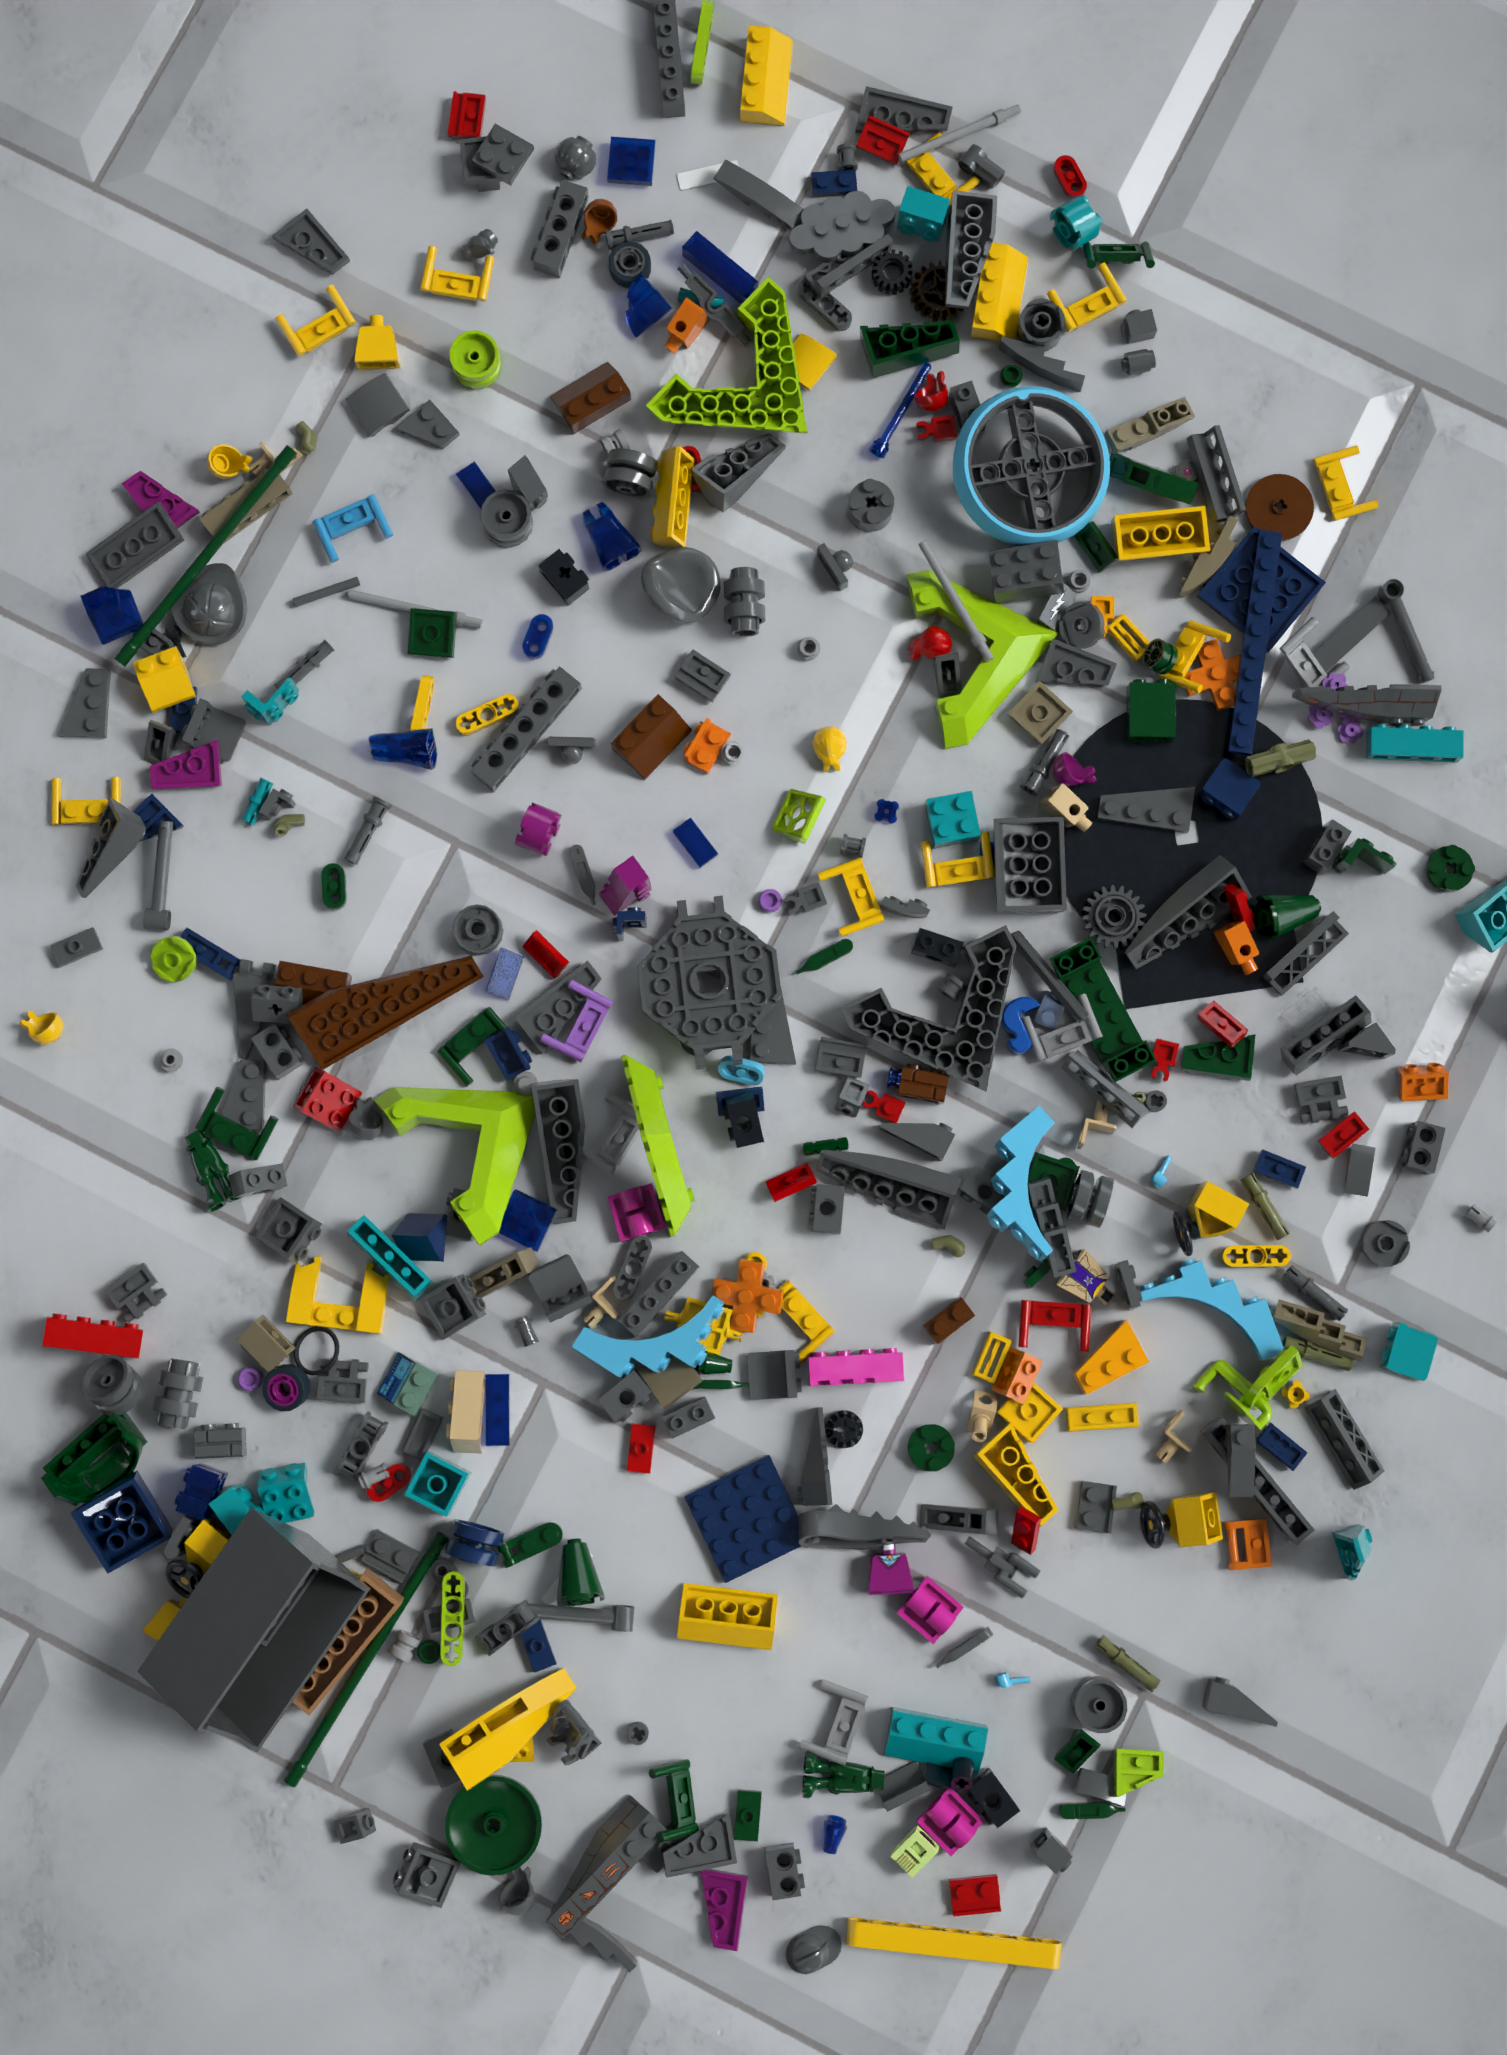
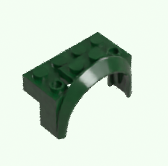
[41,1413,148,1506]

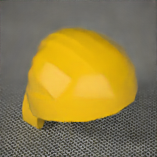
[206,444,252,480]
[812,726,847,772]
[19,1011,63,1046]

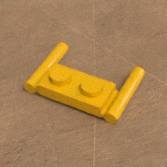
[904,132,980,199]
[420,246,494,302]
[1046,262,1127,332]
[275,285,356,356]
[1313,445,1378,521]
[1159,620,1231,693]
[51,777,121,825]
[920,832,995,888]
[817,857,885,937]
[757,1280,835,1363]

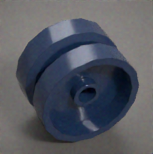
[445,1519,505,1567]

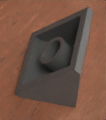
[1339,1023,1396,1059]

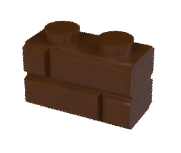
[897,1064,949,1104]
[922,1297,975,1344]

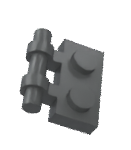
[1294,1075,1348,1124]
[1115,1260,1142,1311]
[105,1263,167,1323]
[317,1358,369,1403]

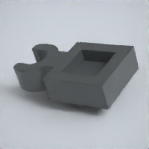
[784,882,827,915]

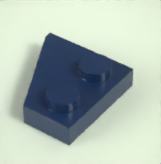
[133,794,184,842]

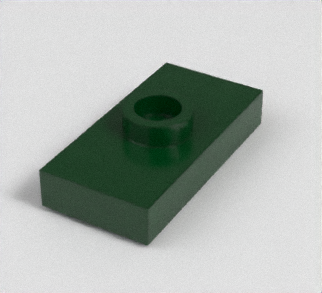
[734,1789,762,1842]

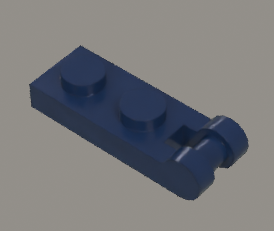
[180,927,241,981]

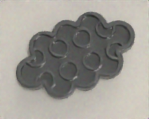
[789,191,896,262]

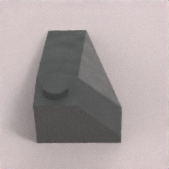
[691,433,786,512]
[797,1407,833,1506]

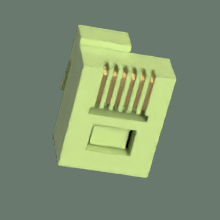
[890,1824,940,1878]

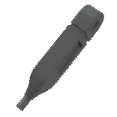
[569,845,596,905]
[935,1627,993,1669]

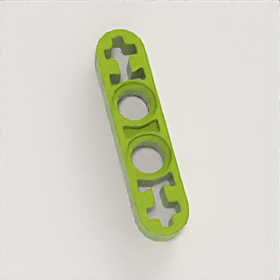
[691,0,714,85]
[440,1570,465,1666]

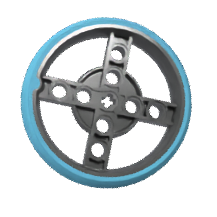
[953,386,1110,546]

